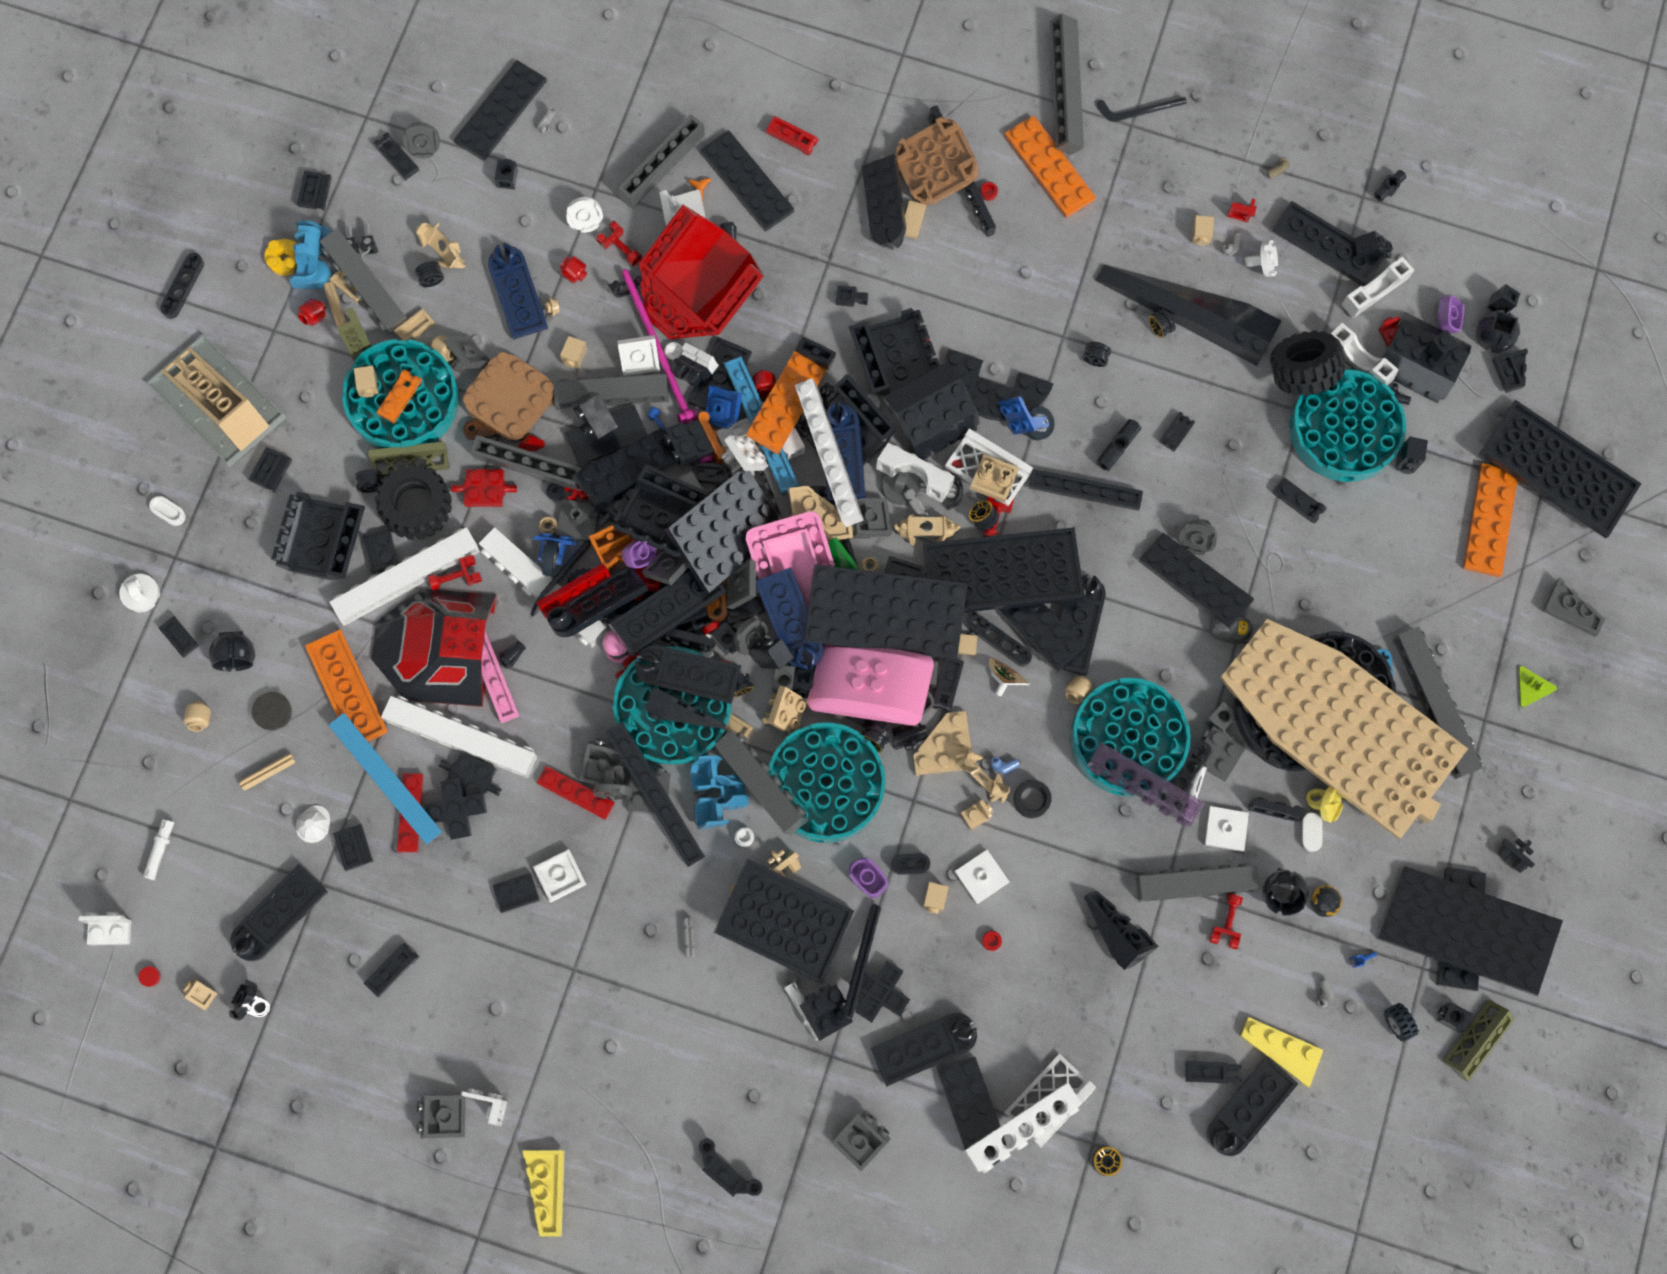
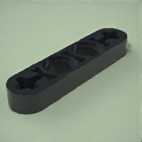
[160,253,204,319]
[967,614,1032,667]
[1161,741,1212,808]

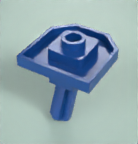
[706,385,742,428]

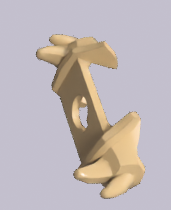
[416,222,465,269]
[894,514,961,546]
[955,748,1010,803]

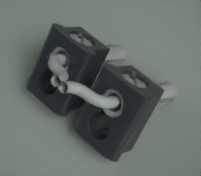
[345,223,378,258]

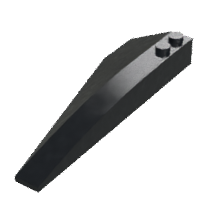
[1095,265,1282,366]

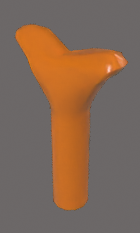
[688,178,712,202]

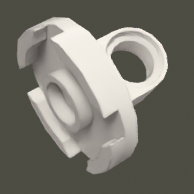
[566,197,603,233]
[1245,240,1278,277]
[119,574,160,613]

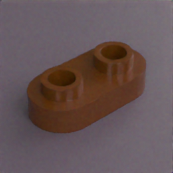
[463,420,499,440]
[707,594,728,622]

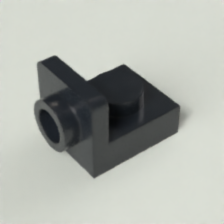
[793,667,814,699]

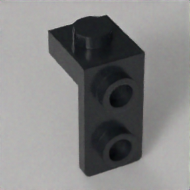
[1355,231,1393,259]

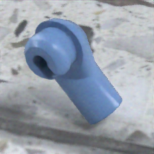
[990,757,1020,774]

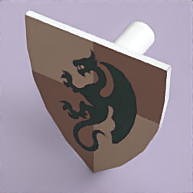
[988,657,1030,696]

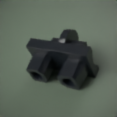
[676,608,710,635]
[892,722,928,753]
[1497,838,1535,873]

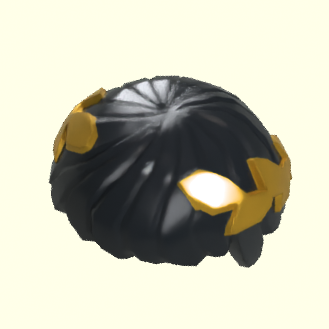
[1310,885,1342,917]

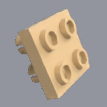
[970,454,1019,503]
[763,686,807,735]

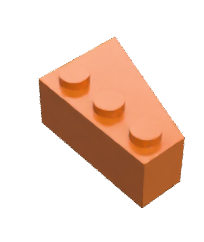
[589,525,634,573]

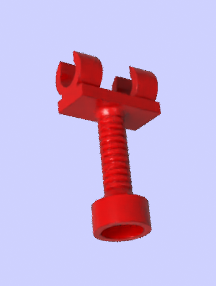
[595,221,642,266]
[982,495,1015,537]
[427,555,482,591]
[1210,894,1243,950]

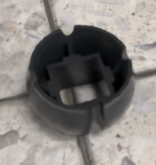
[1476,310,1520,353]
[209,631,255,672]
[1263,868,1309,916]

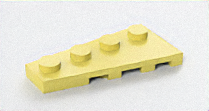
[1240,1017,1323,1088]
[523,1150,565,1236]

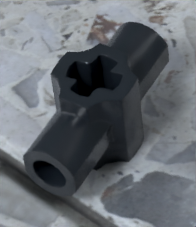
[1374,170,1407,202]

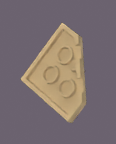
[788,486,853,541]
[913,711,971,776]

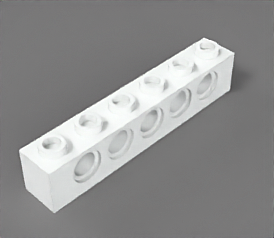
[964,1083,1082,1174]

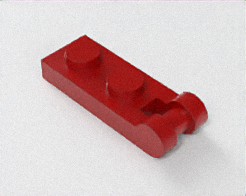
[766,116,819,156]

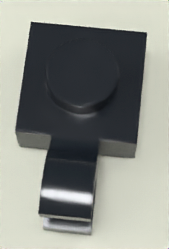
[836,285,868,307]

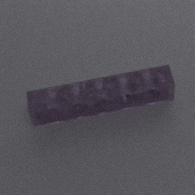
[1087,742,1205,827]

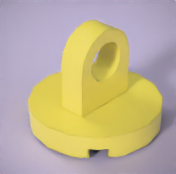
[1306,786,1344,823]

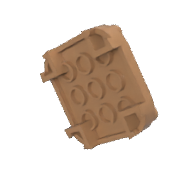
[895,117,979,206]
[463,352,555,442]

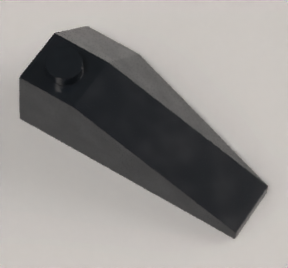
[645,687,728,730]
[1084,891,1159,970]

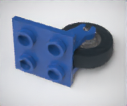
[998,396,1055,440]
[534,533,578,576]

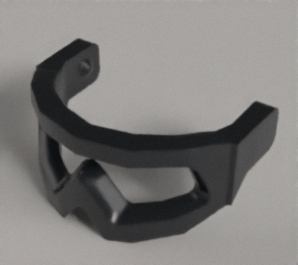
[607,276,642,298]
[946,474,964,510]

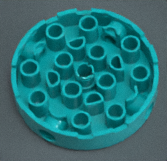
[342,339,459,449]
[1289,369,1406,482]
[613,646,732,765]
[1070,678,1190,797]
[769,722,885,843]

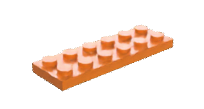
[1004,115,1096,218]
[746,351,826,454]
[1462,463,1518,578]
[305,629,389,742]

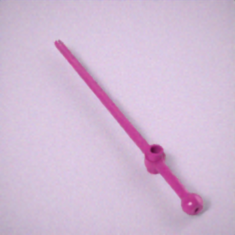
[622,269,713,463]

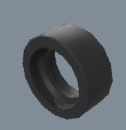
[1013,780,1052,818]

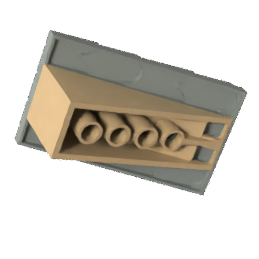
[146,334,287,467]

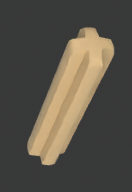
[323,281,348,331]
[239,753,295,790]

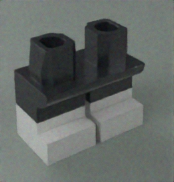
[672,343,719,387]

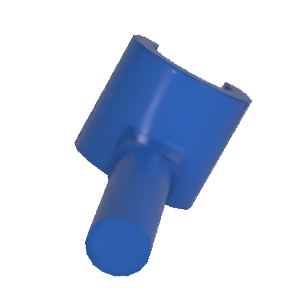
[648,407,665,430]
[1349,951,1377,968]

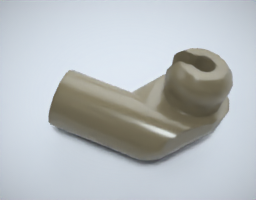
[1267,157,1290,179]

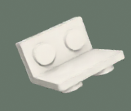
[659,190,706,226]
[78,912,132,945]
[461,1088,507,1126]

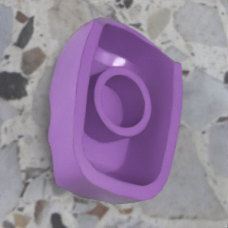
[1437,294,1464,333]
[622,539,656,568]
[848,858,888,898]

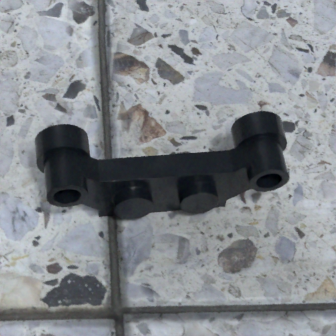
[699,1138,763,1197]

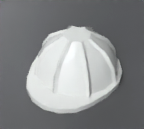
[296,805,330,843]

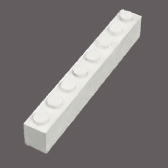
[795,378,864,527]
[330,527,480,626]
[479,528,608,648]
[381,696,537,778]

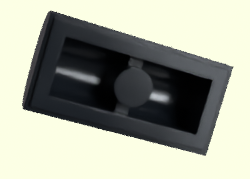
[795,337,836,370]

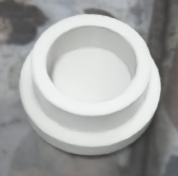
[734,827,754,847]

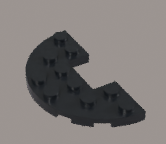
[946,349,1054,421]
[1233,697,1307,772]

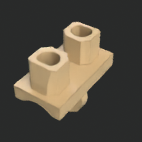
[767,849,802,878]

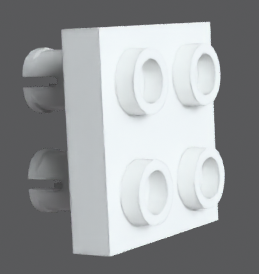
[722,436,769,474]

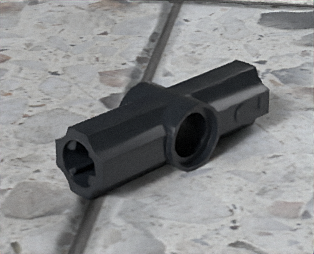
[1096,419,1142,472]

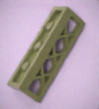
[337,307,372,361]
[368,442,449,477]
[1443,1000,1514,1082]

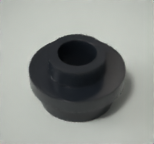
[820,383,834,401]
[546,483,565,501]

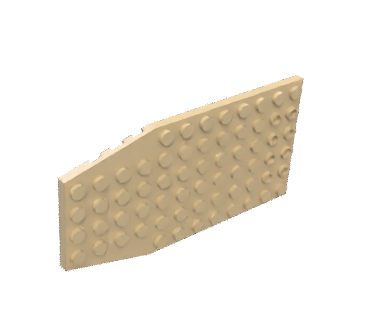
[1220,619,1468,840]

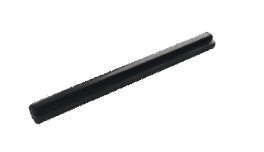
[842,904,881,1019]

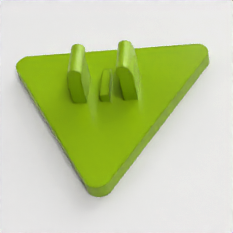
[1519,666,1557,707]

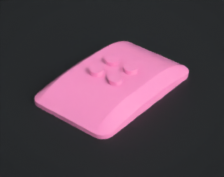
[746,511,835,636]
[807,644,934,725]

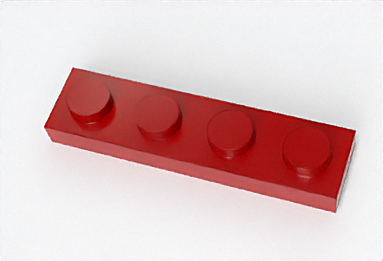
[536,563,610,619]
[536,766,615,821]
[397,773,424,853]

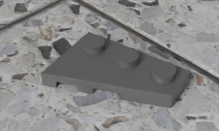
[1543,577,1605,637]

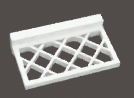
[944,429,1033,506]
[1004,1054,1096,1149]

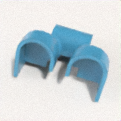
[289,220,332,289]
[690,755,749,830]

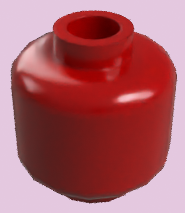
[559,256,587,284]
[297,298,326,326]
[752,370,776,399]

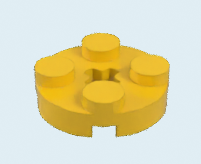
[264,239,297,276]

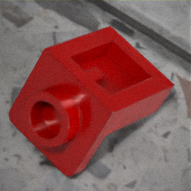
[1227,198,1257,223]
[1378,316,1401,347]

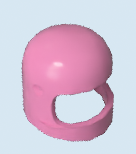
[602,630,630,663]

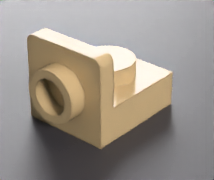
[960,799,993,831]
[182,978,217,1010]

